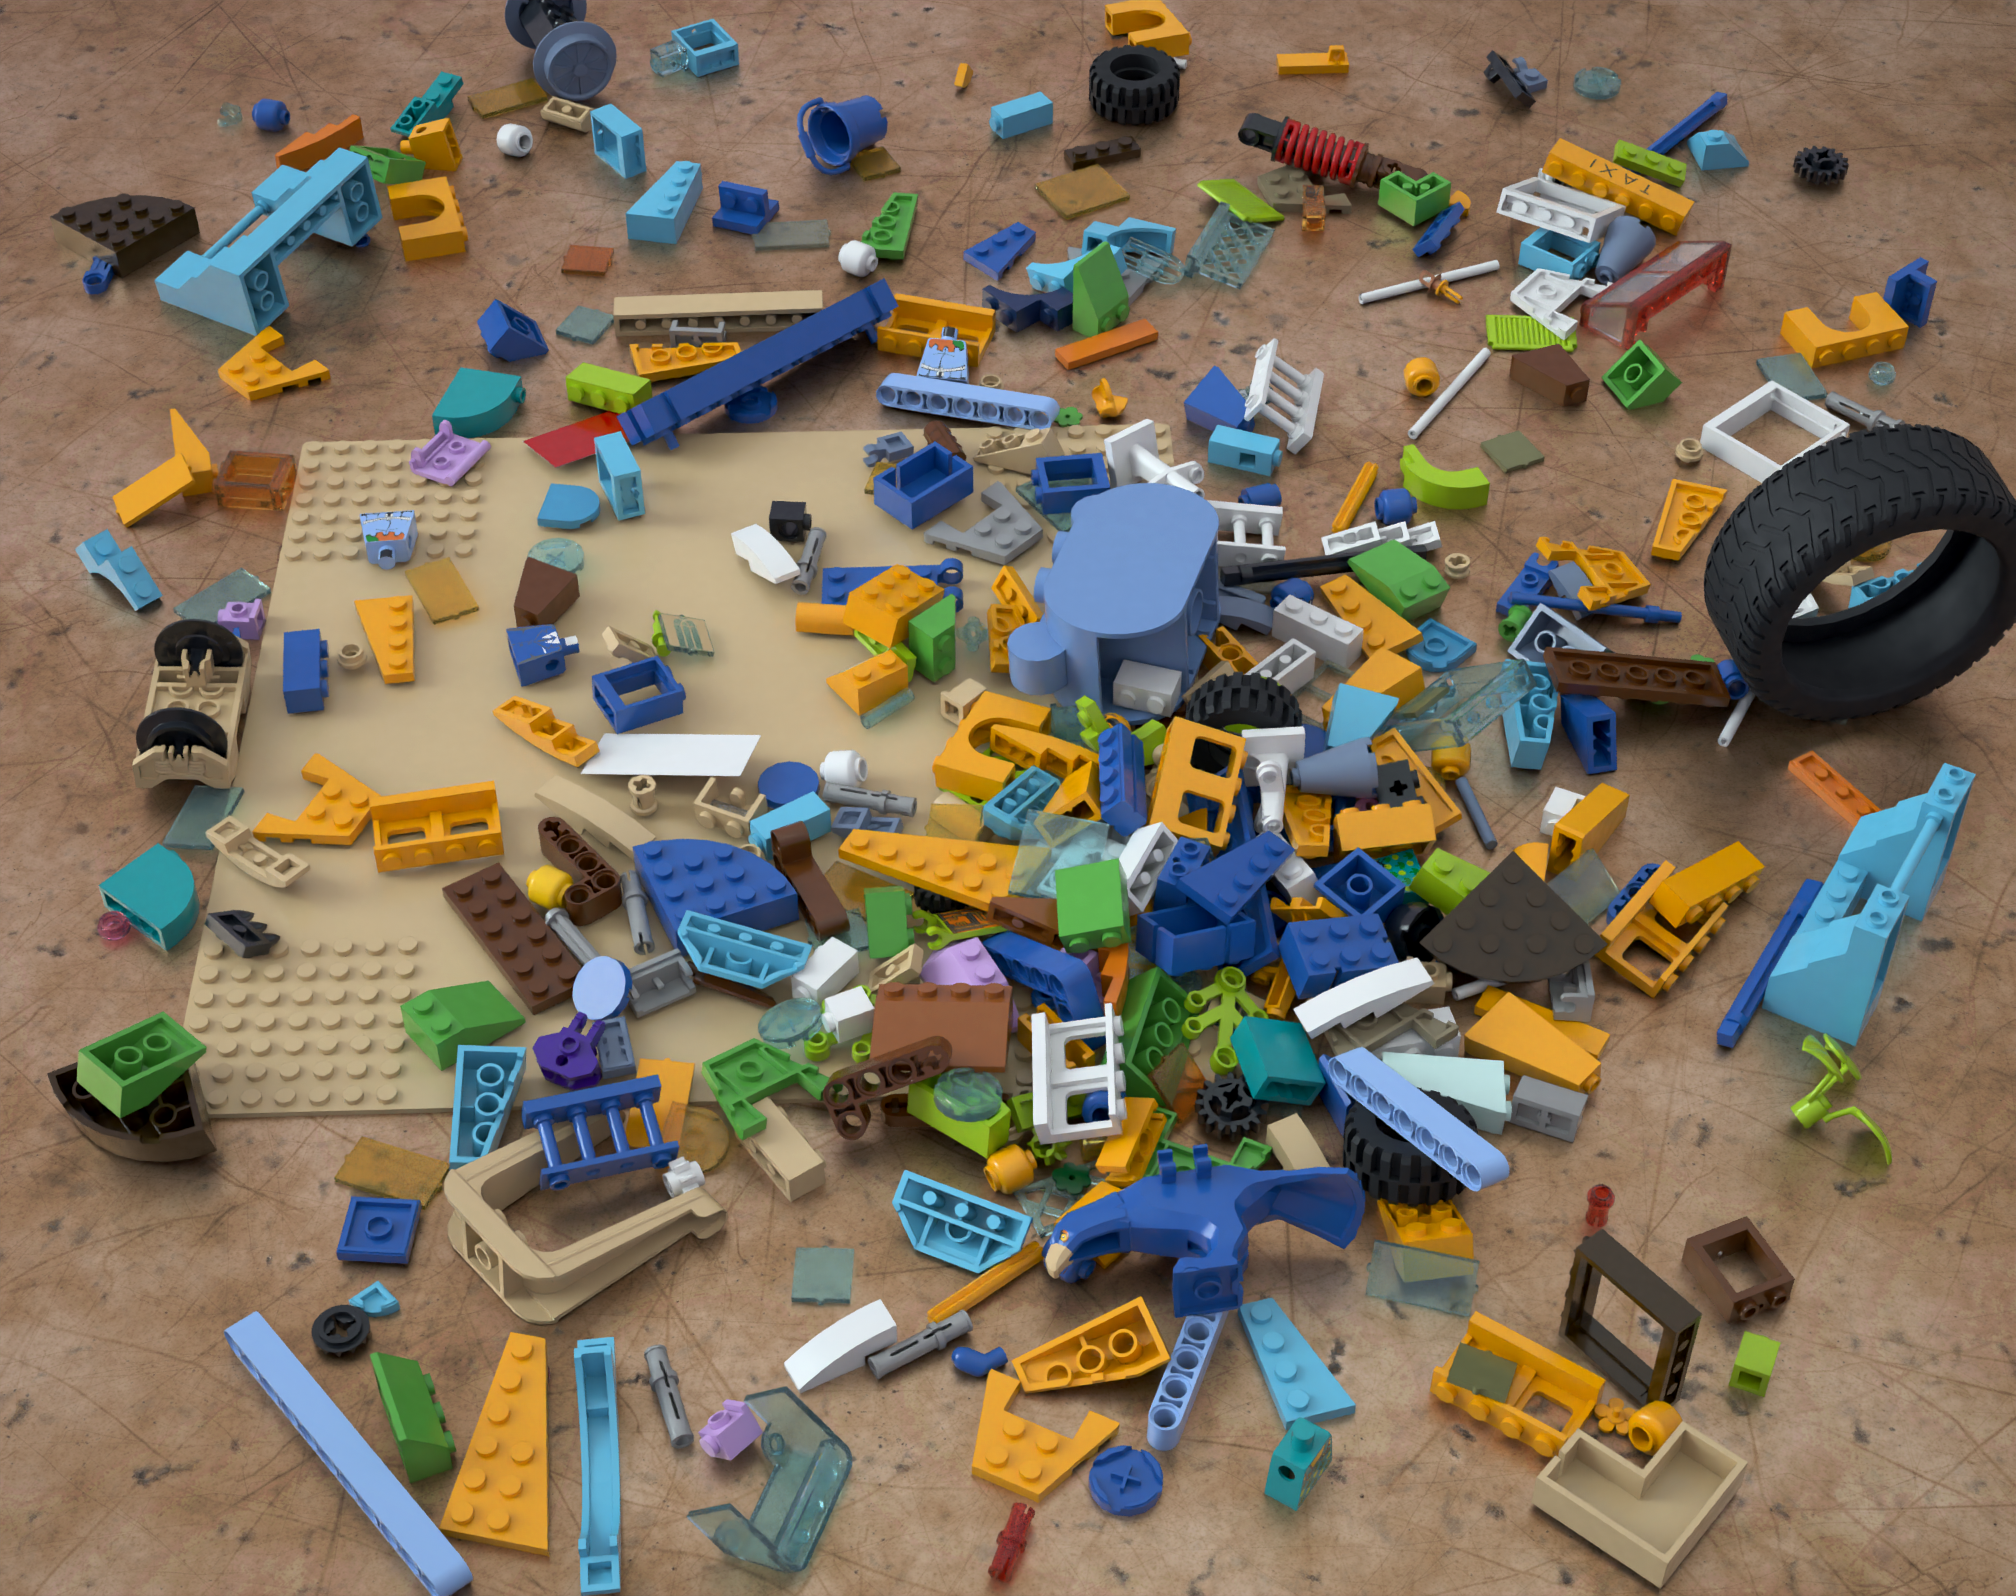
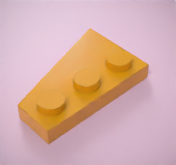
[987,604,1025,673]

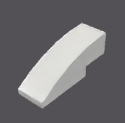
[731,524,801,584]
[784,1299,897,1393]

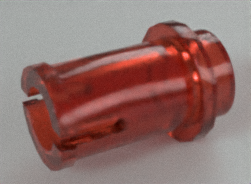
[1585,1184,1615,1227]

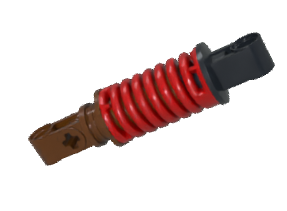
[1238,113,1428,189]

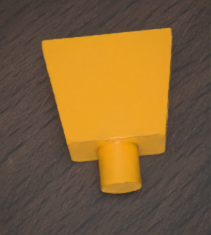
[400,118,463,171]

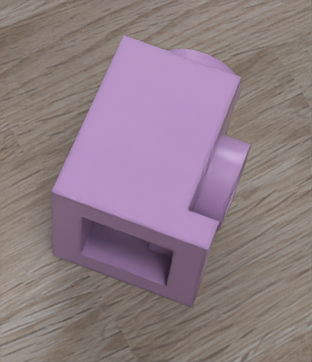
[218,599,266,640]
[698,1399,763,1460]

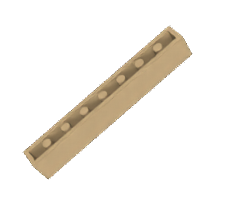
[613,290,823,337]

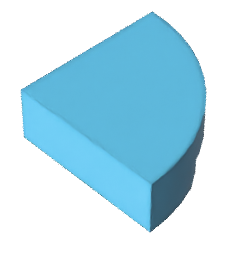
[349,1281,400,1317]

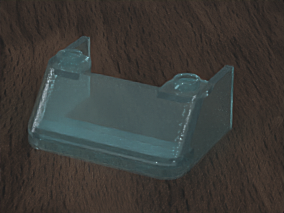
[686,1386,852,1573]

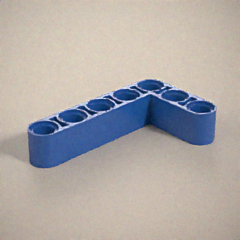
[981,931,1106,1051]

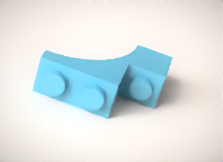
[1081,217,1176,255]
[1026,244,1127,293]
[75,529,163,611]

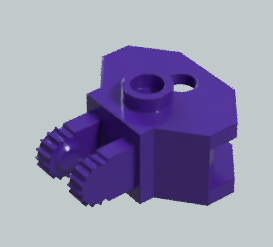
[532,1012,606,1091]

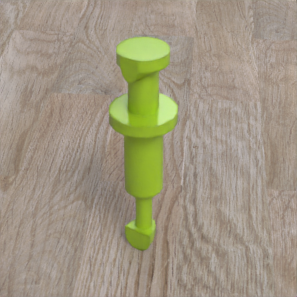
[652,610,671,657]

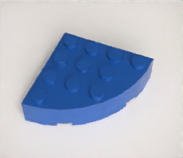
[633,839,799,957]

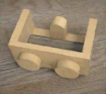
[693,777,768,838]

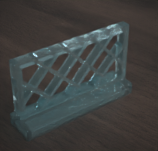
[1182,201,1275,290]

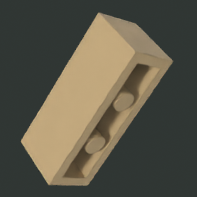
[735,1096,827,1202]

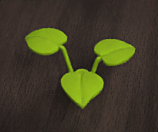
[1790,1033,1892,1166]

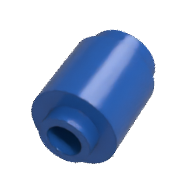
[1238,483,1282,506]
[1717,659,1749,700]

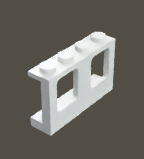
[1032,1003,1127,1145]

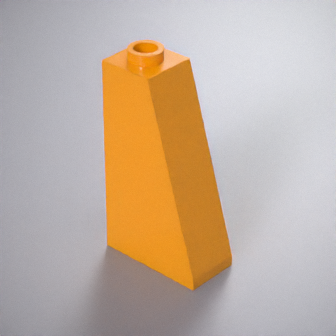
[1321,647,1425,731]
[1034,760,1102,850]
[1547,783,1630,883]
[1464,992,1602,1094]

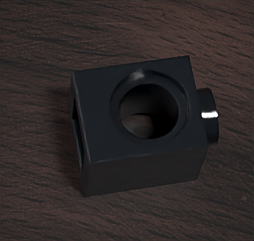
[769,501,812,542]

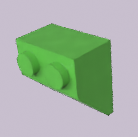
[1601,339,1682,410]
[908,594,956,682]

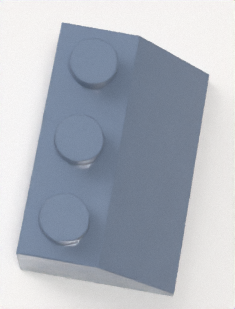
[1507,603,1615,663]

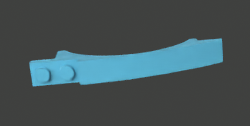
[574,1337,621,1596]

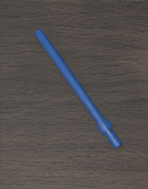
[1509,592,1682,624]

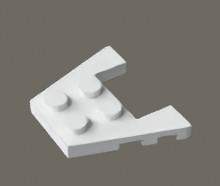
[1510,268,1617,340]

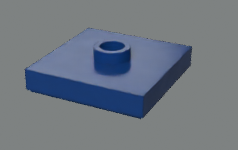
[336,1196,422,1264]

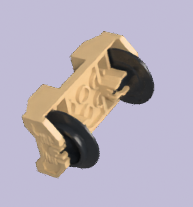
[132,619,252,789]

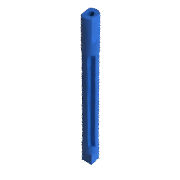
[1623,92,1727,175]
[1717,878,1824,1048]

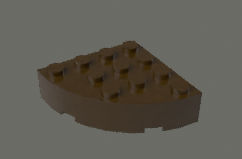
[50,193,200,278]
[1419,851,1608,984]
[47,1062,217,1162]

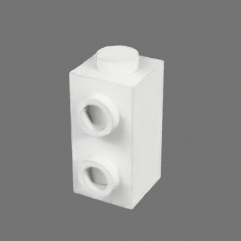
[791,936,859,1012]

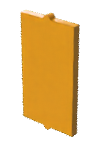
[112,452,196,528]
[625,1058,695,1154]

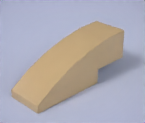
[1266,1113,1330,1171]

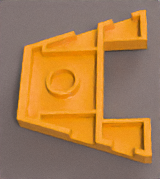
[218,326,331,401]
[1536,537,1651,611]
[252,753,381,845]
[972,1369,1120,1503]

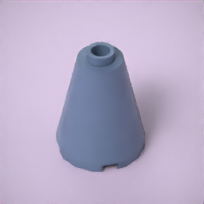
[1595,215,1656,285]
[1290,737,1378,799]

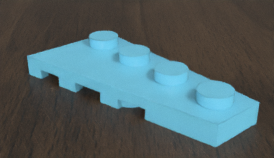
[1238,1298,1356,1430]

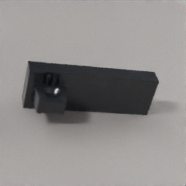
[1483,50,1536,108]

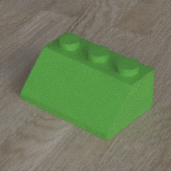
[370,1352,456,1483]

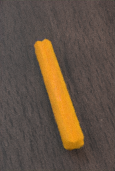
[1331,461,1379,534]
[927,1241,1044,1324]

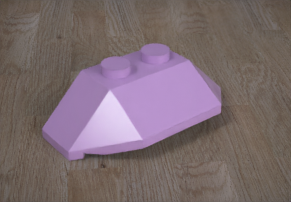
[919,937,1019,1033]

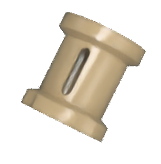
[628,775,658,816]

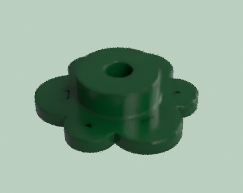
[1052,1162,1091,1196]

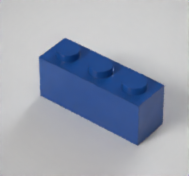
[283,629,329,714]

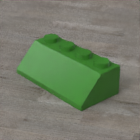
[1101,966,1200,1107]

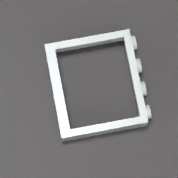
[1496,177,1626,243]
[1700,380,1850,483]

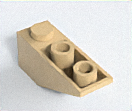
[973,427,1065,474]

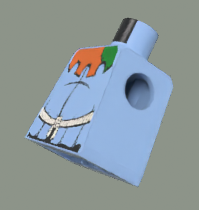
[917,327,969,384]
[360,510,418,570]

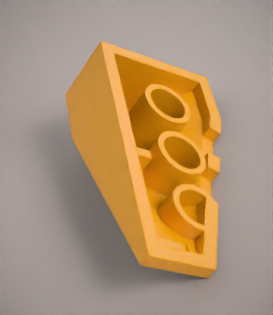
[1011,1296,1171,1394]

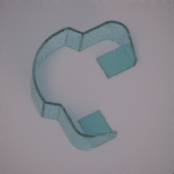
[217,102,242,127]

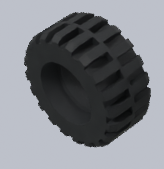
[1089,45,1180,126]
[1185,672,1302,774]
[1343,1087,1478,1207]

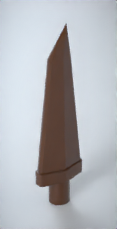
[687,961,783,1012]

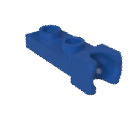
[1496,552,1559,616]

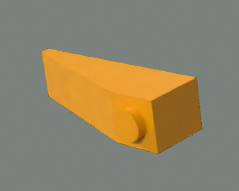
[170,408,220,497]

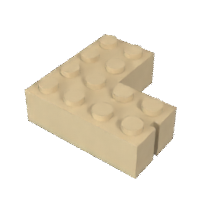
[1531,1421,1748,1589]

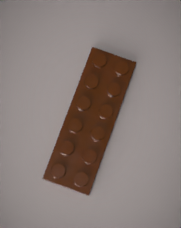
[1543,647,1731,707]
[442,862,581,1015]

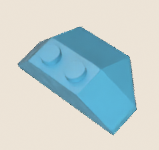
[983,765,1061,841]
[678,910,812,989]
[892,1170,1033,1274]

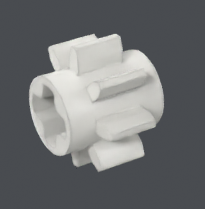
[662,1156,705,1198]

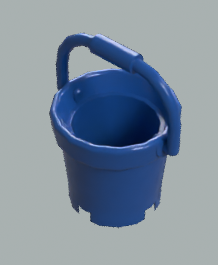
[797,95,888,176]

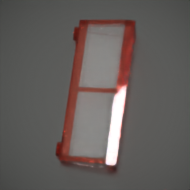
[1579,241,1732,351]

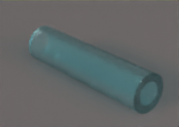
[860,688,915,729]

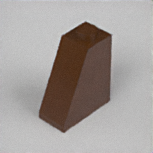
[1509,344,1590,407]
[514,557,580,628]

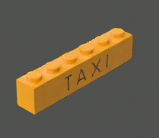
[1542,138,1694,236]

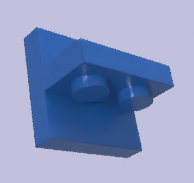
[712,181,779,235]
[1883,257,1937,328]

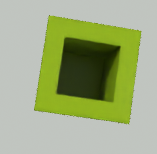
[1728,1331,1781,1397]

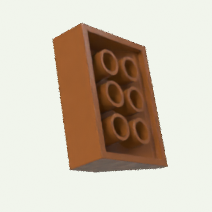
[869,982,1013,1073]

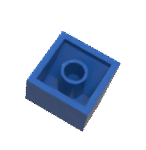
[477,299,549,362]
[1314,847,1406,924]

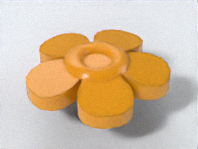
[1594,1397,1635,1436]

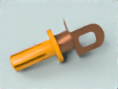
[1419,270,1463,304]

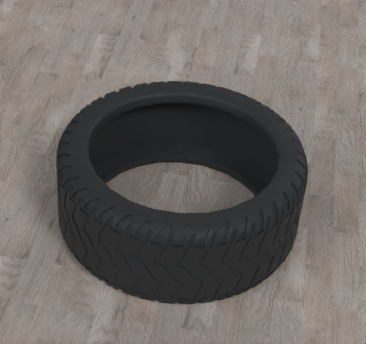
[1704,424,2016,721]

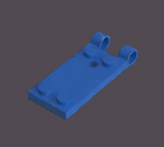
[821,558,963,612]

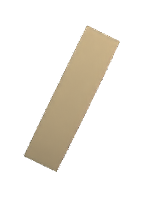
[205,815,311,888]

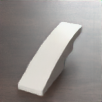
[1321,521,1442,555]
[1293,957,1434,1039]

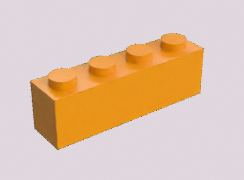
[1649,841,1765,928]

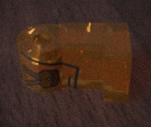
[1302,185,1326,231]

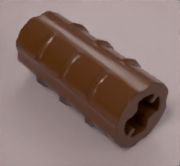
[923,420,967,461]

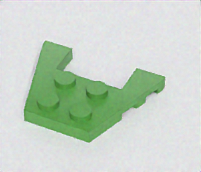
[701,1038,843,1141]
[1143,1107,1272,1177]

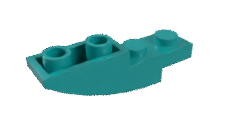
[390,71,464,137]

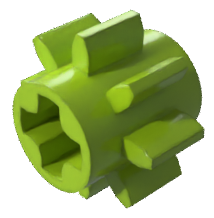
[1027,1128,1072,1165]

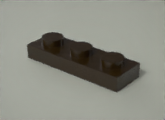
[1064,136,1141,171]

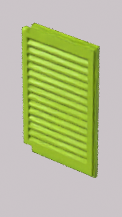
[1197,179,1285,223]
[1485,315,1578,352]

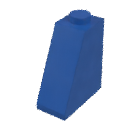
[1184,366,1255,432]
[1560,694,1617,774]

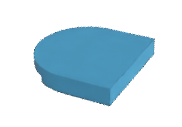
[537,483,600,529]
[1406,618,1477,672]

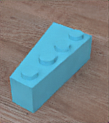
[1497,659,1558,770]
[449,1045,527,1171]

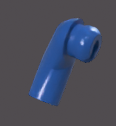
[951,1347,1008,1377]

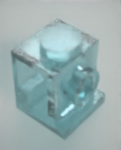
[650,40,688,77]
[1050,703,1086,744]

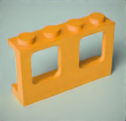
[877,293,996,367]
[1144,716,1248,860]
[369,780,504,873]
[1595,860,1729,999]
[1430,1311,1606,1458]

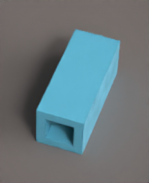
[989,92,1053,139]
[1208,425,1283,476]
[748,791,831,861]

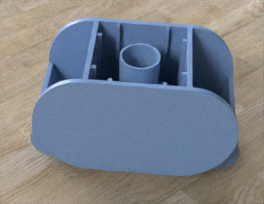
[1007,483,1221,726]

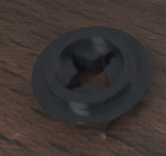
[311,1305,371,1357]

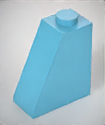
[1322,683,1399,752]

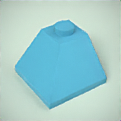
[1687,130,1749,171]

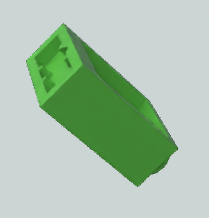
[350,145,426,184]

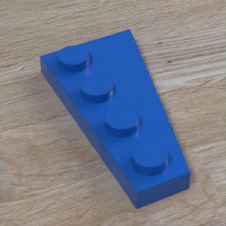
[1175,831,1295,926]

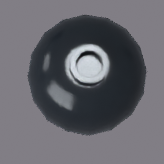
[1384,901,1444,962]

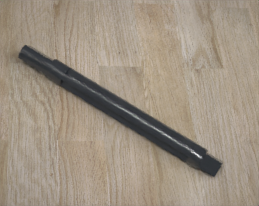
[1220,544,1427,587]

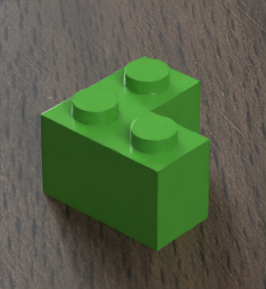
[1378,171,1451,226]
[864,886,915,959]

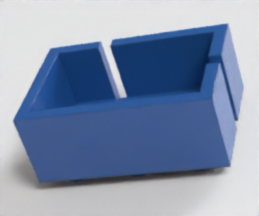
[873,441,973,530]
[1135,903,1256,976]
[1278,914,1399,999]

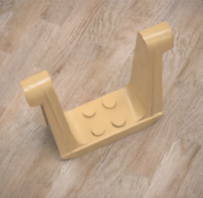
[444,1110,728,1325]

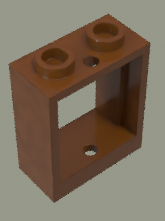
[1682,1216,1795,1324]

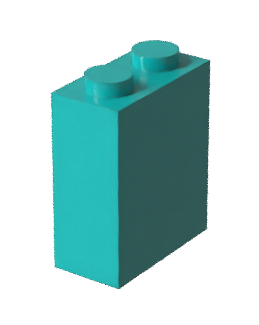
[1230,1016,1326,1105]

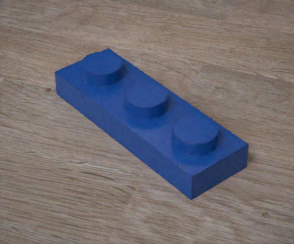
[1412,201,1465,257]

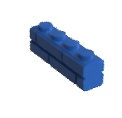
[1098,723,1147,837]

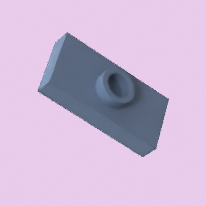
[592,1016,637,1079]

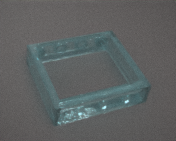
[1378,658,1537,752]

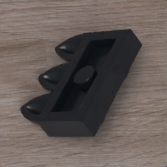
[205,910,281,958]

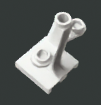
[1104,419,1205,498]
[1241,726,1305,834]

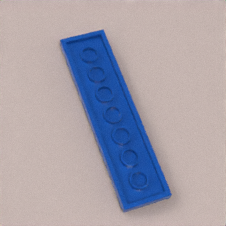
[1186,766,1280,977]

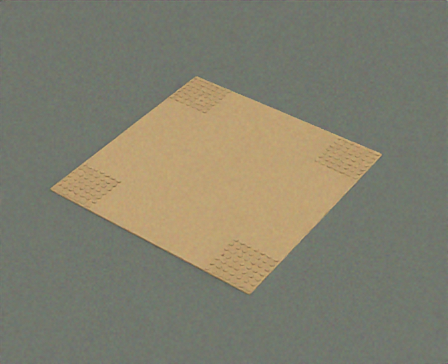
[183,423,1243,1118]

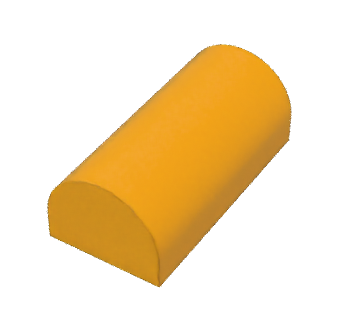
[795,602,855,635]

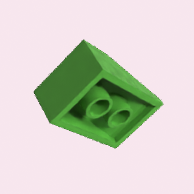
[1072,241,1130,337]
[1347,539,1450,621]
[400,980,526,1071]
[77,1011,207,1118]

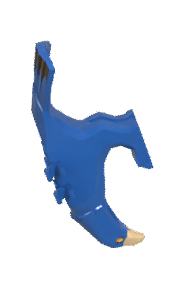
[1045,1144,1365,1318]

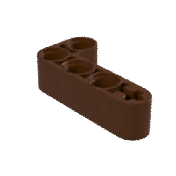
[538,817,622,926]
[770,820,850,942]
[823,1036,953,1140]

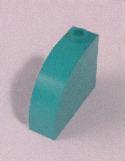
[432,367,526,439]
[98,843,200,951]

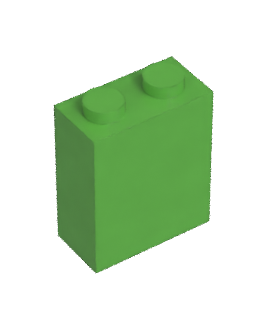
[1055,858,1131,954]

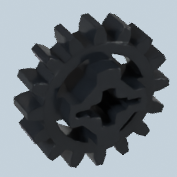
[1793,146,1849,185]
[1195,1072,1269,1141]

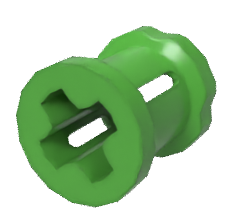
[1498,604,1533,642]

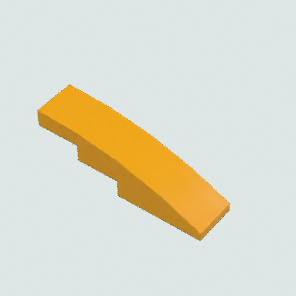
[493,696,600,767]
[990,724,1099,779]

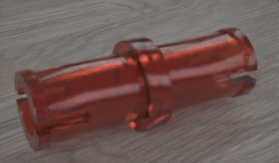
[988,1502,1035,1582]

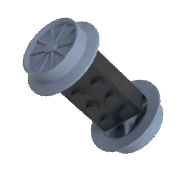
[504,0,617,101]

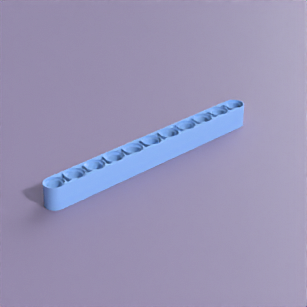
[224,1311,473,1596]

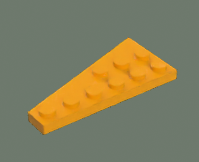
[838,829,1052,912]
[439,1332,550,1557]

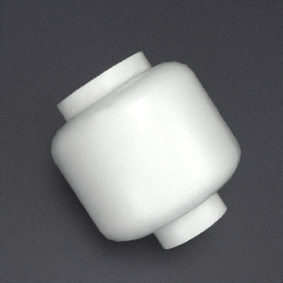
[496,123,533,157]
[838,240,878,277]
[820,750,868,788]

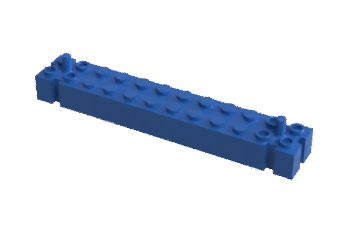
[616,278,899,450]

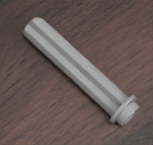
[545,908,601,966]

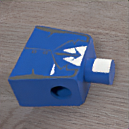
[506,624,580,687]

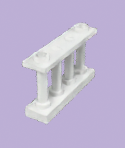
[1244,338,1324,454]
[1207,500,1286,567]

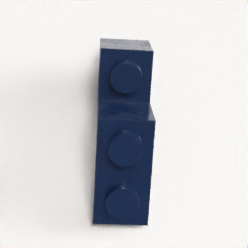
[982,285,1073,333]

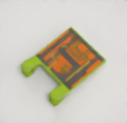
[912,907,1010,950]

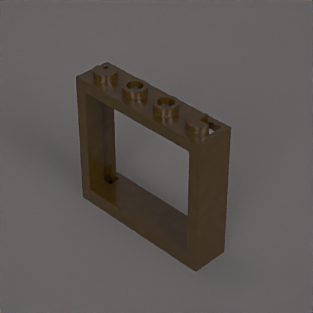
[1558,1229,1702,1408]

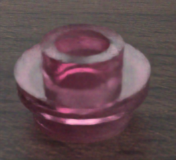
[97,911,131,941]

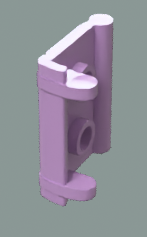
[409,420,491,486]

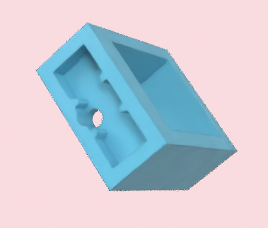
[671,19,739,77]
[590,103,646,179]
[1518,227,1601,280]
[594,431,645,521]

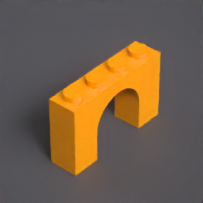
[1105,0,1192,57]
[387,176,469,262]
[1780,292,1909,369]
[932,691,1051,801]

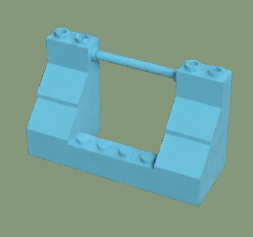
[154,147,383,336]
[1762,763,1976,1046]

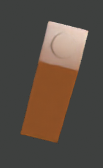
[986,897,1064,951]

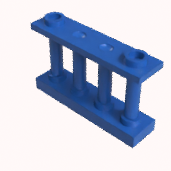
[521,1074,679,1191]

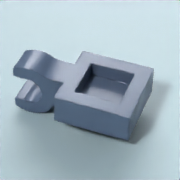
[1512,57,1548,93]
[863,431,914,467]

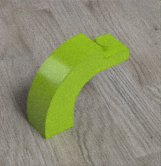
[1400,444,1490,509]
[1075,695,1167,766]

